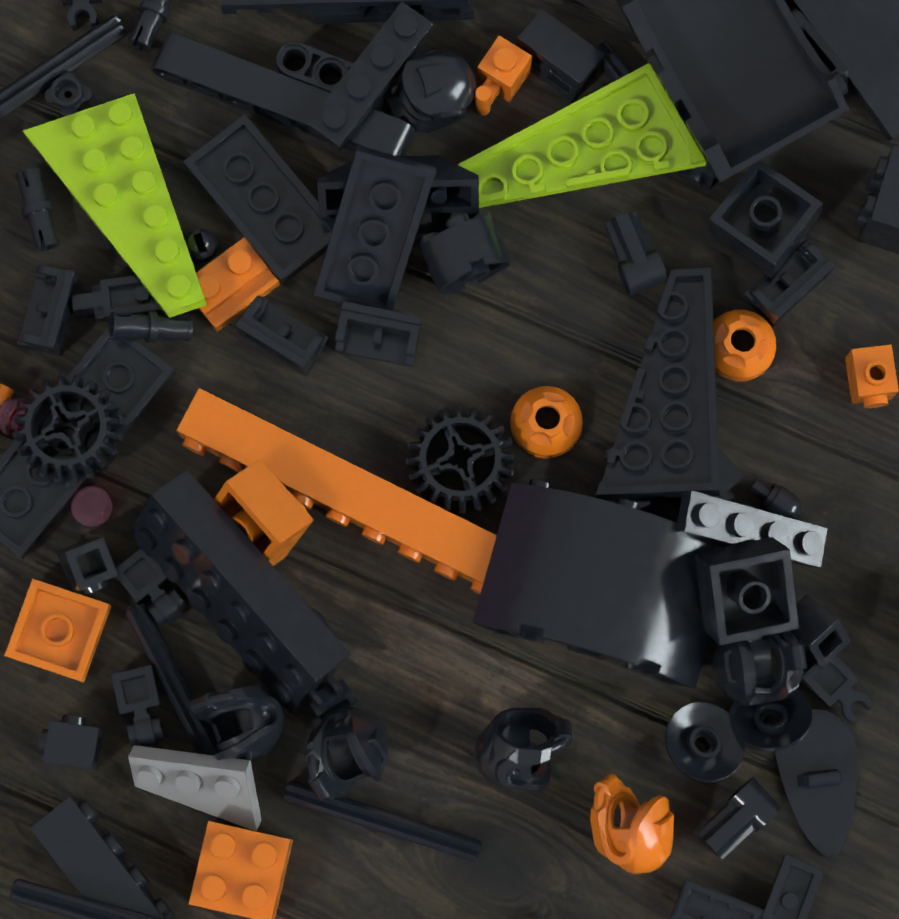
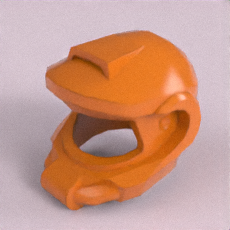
[590,774,674,874]

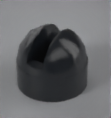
[185,229,218,262]

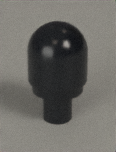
[748,478,802,519]

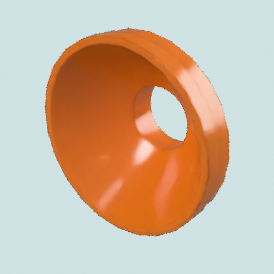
[713,309,776,382]
[510,386,583,459]

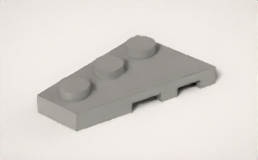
[128,745,262,831]

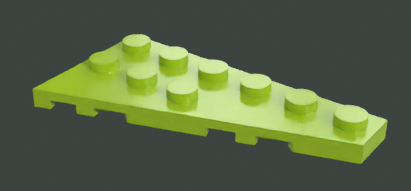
[458,63,706,208]
[23,93,207,318]

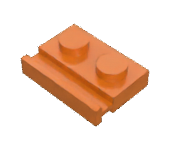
[196,237,280,332]

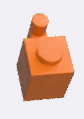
[475,36,532,116]

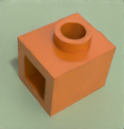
[845,344,899,408]

